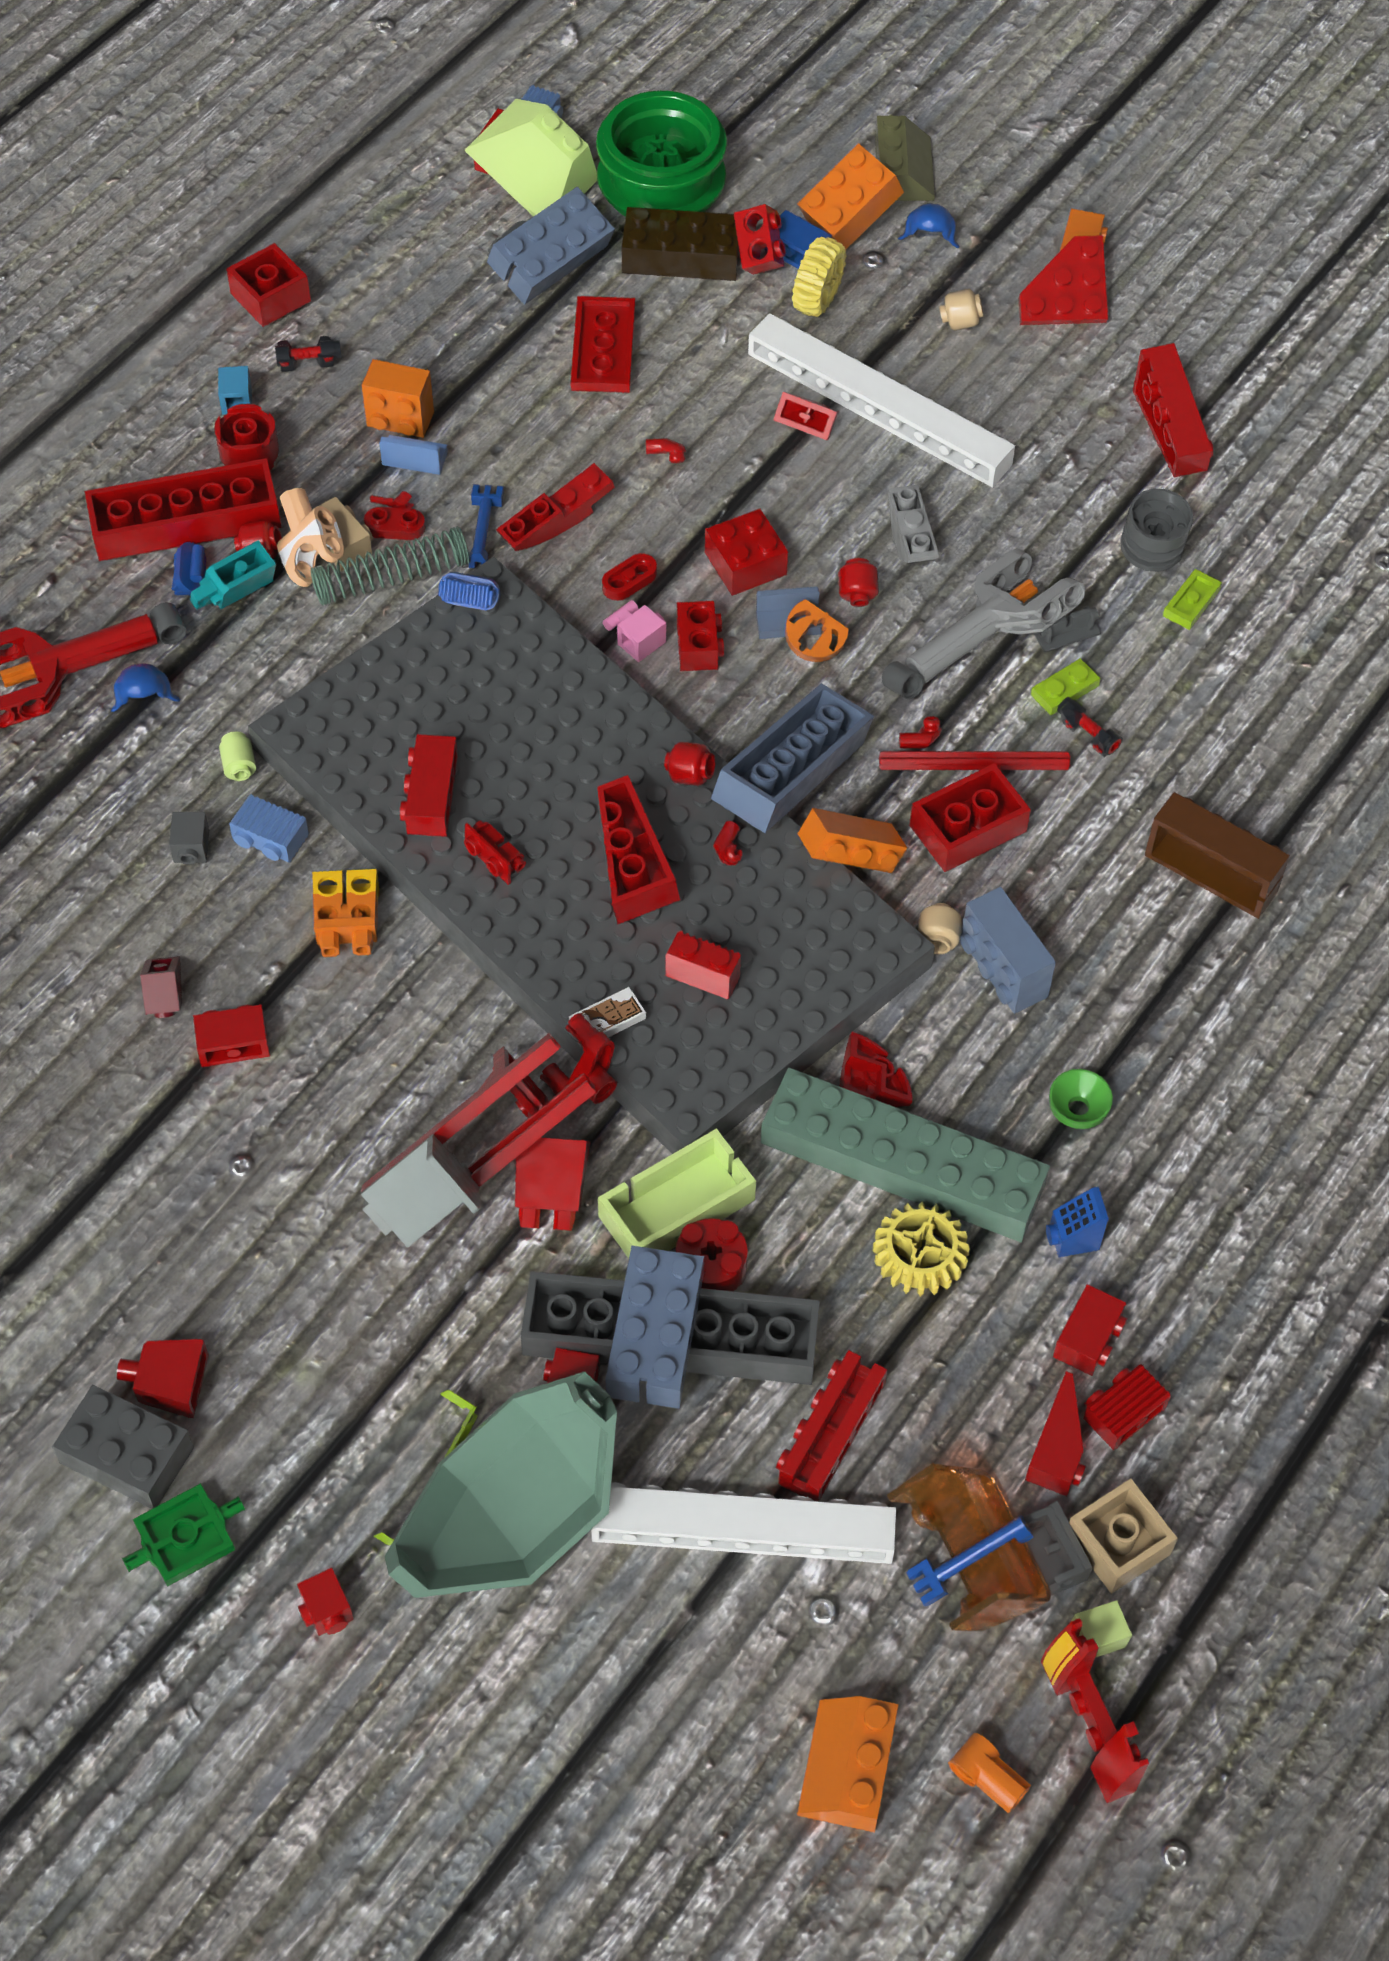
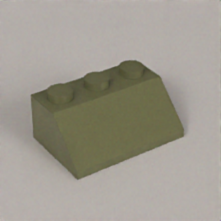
[875,115,935,201]

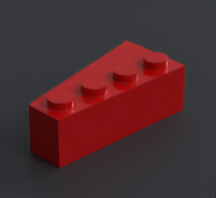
[1133,343,1214,478]
[597,775,680,924]

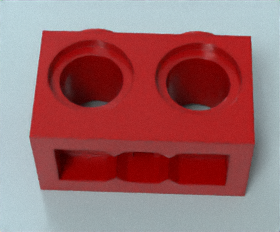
[734,204,786,275]
[677,601,724,671]

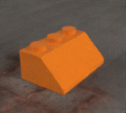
[797,1696,899,1833]

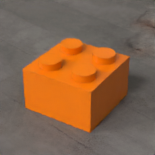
[362,359,434,438]

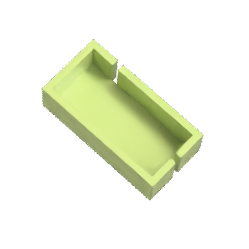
[598,1128,756,1259]

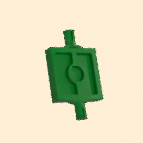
[122,1483,245,1587]

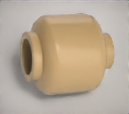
[940,289,984,331]
[918,903,962,954]

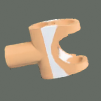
[277,488,344,587]

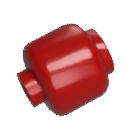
[234,520,282,559]
[838,558,879,607]
[664,742,716,786]

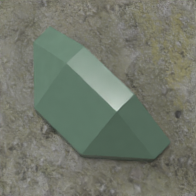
[384,1372,617,1598]

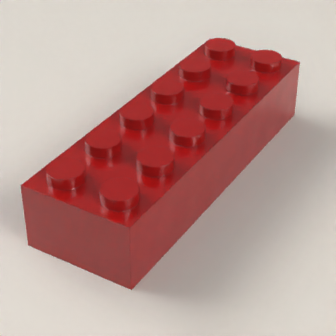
[84,458,282,561]

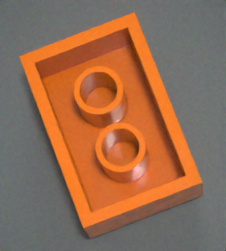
[797,143,904,250]

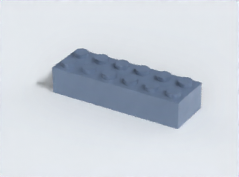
[711,683,874,833]

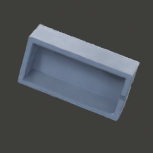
[487,187,615,305]
[605,1246,704,1409]

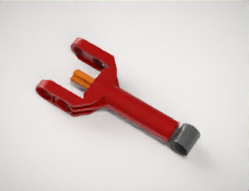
[0,602,187,729]

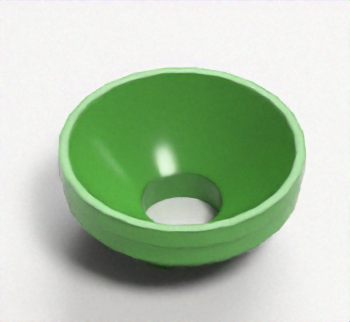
[1049,1069,1113,1129]

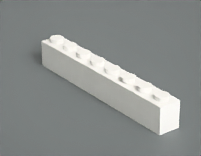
[591,1482,896,1564]

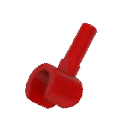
[370,491,414,509]

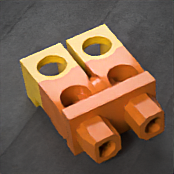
[312,869,379,957]

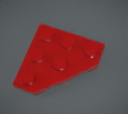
[1018,235,1108,325]

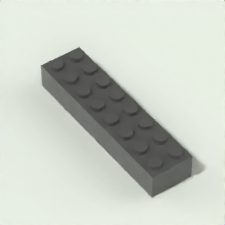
[521,1271,820,1385]

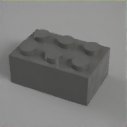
[52,1384,194,1509]

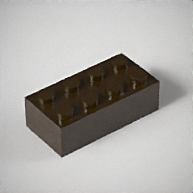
[621,207,739,281]

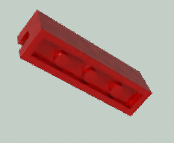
[776,1350,888,1502]

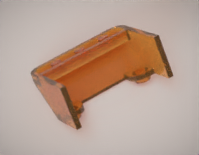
[887,1463,1051,1631]

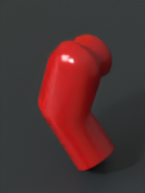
[646,438,686,463]
[899,716,942,749]
[713,821,743,866]

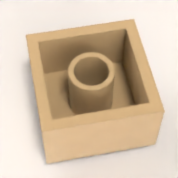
[1069,1478,1178,1594]

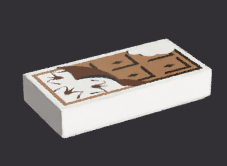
[569,987,646,1037]

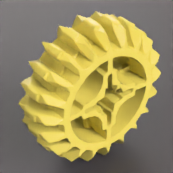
[792,236,847,317]
[873,1202,970,1297]

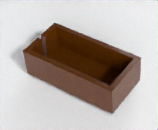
[1145,792,1290,919]

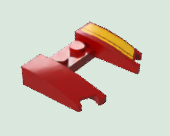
[1041,1618,1149,1803]

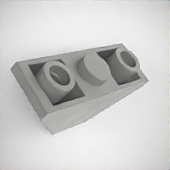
[888,485,939,563]

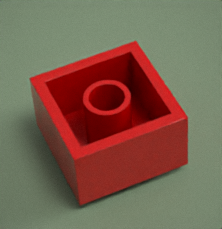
[226,243,311,327]
[705,509,788,596]

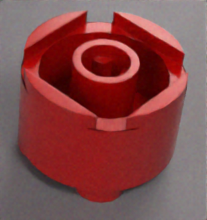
[214,404,279,470]
[676,1218,748,1292]

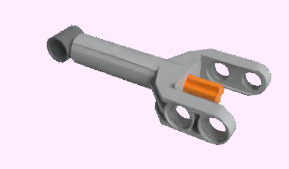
[882,549,1085,700]

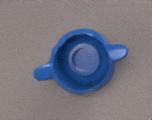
[898,203,960,248]
[111,663,180,712]

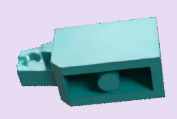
[190,540,276,610]

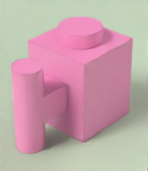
[603,600,667,662]

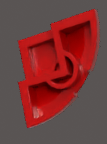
[839,1031,912,1107]

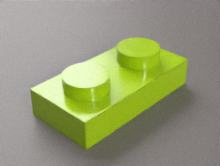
[1163,569,1222,630]
[1031,658,1101,716]

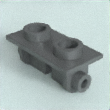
[1033,606,1101,653]

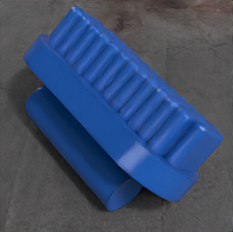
[171,542,207,596]
[438,572,500,610]

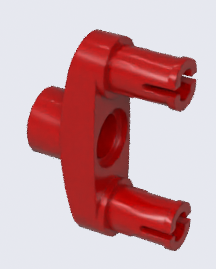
[540,1013,617,1106]

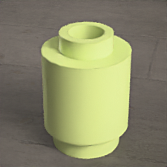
[219,731,256,781]

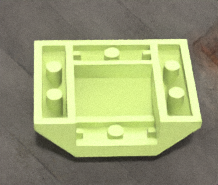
[465,99,597,217]

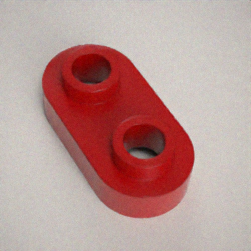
[364,507,425,540]
[602,553,657,601]

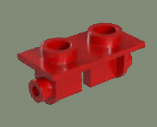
[464,820,526,885]

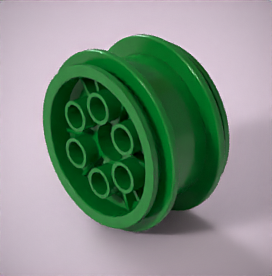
[596,90,727,217]

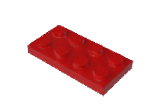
[570,296,635,393]

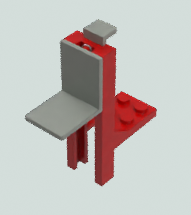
[361,1033,596,1248]

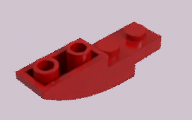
[496,463,615,551]

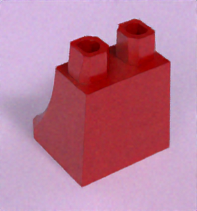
[515,1138,591,1231]

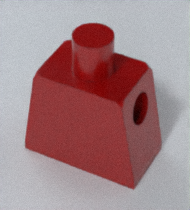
[117,1339,209,1418]

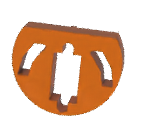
[785,599,849,662]

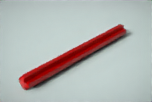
[879,751,1070,770]

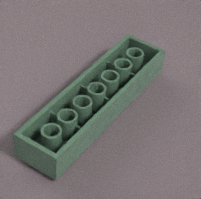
[761,1067,1050,1243]

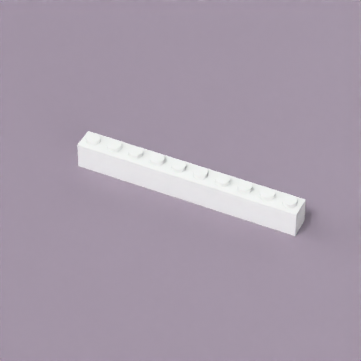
[748,313,1015,488]

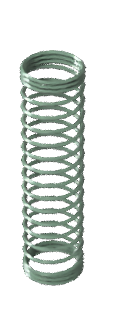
[310,526,470,606]

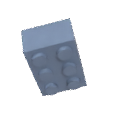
[960,887,1056,1014]

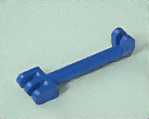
[469,484,504,568]
[906,1515,1034,1606]

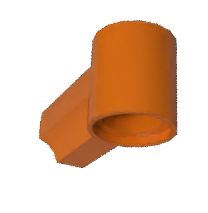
[948,1733,1031,1813]

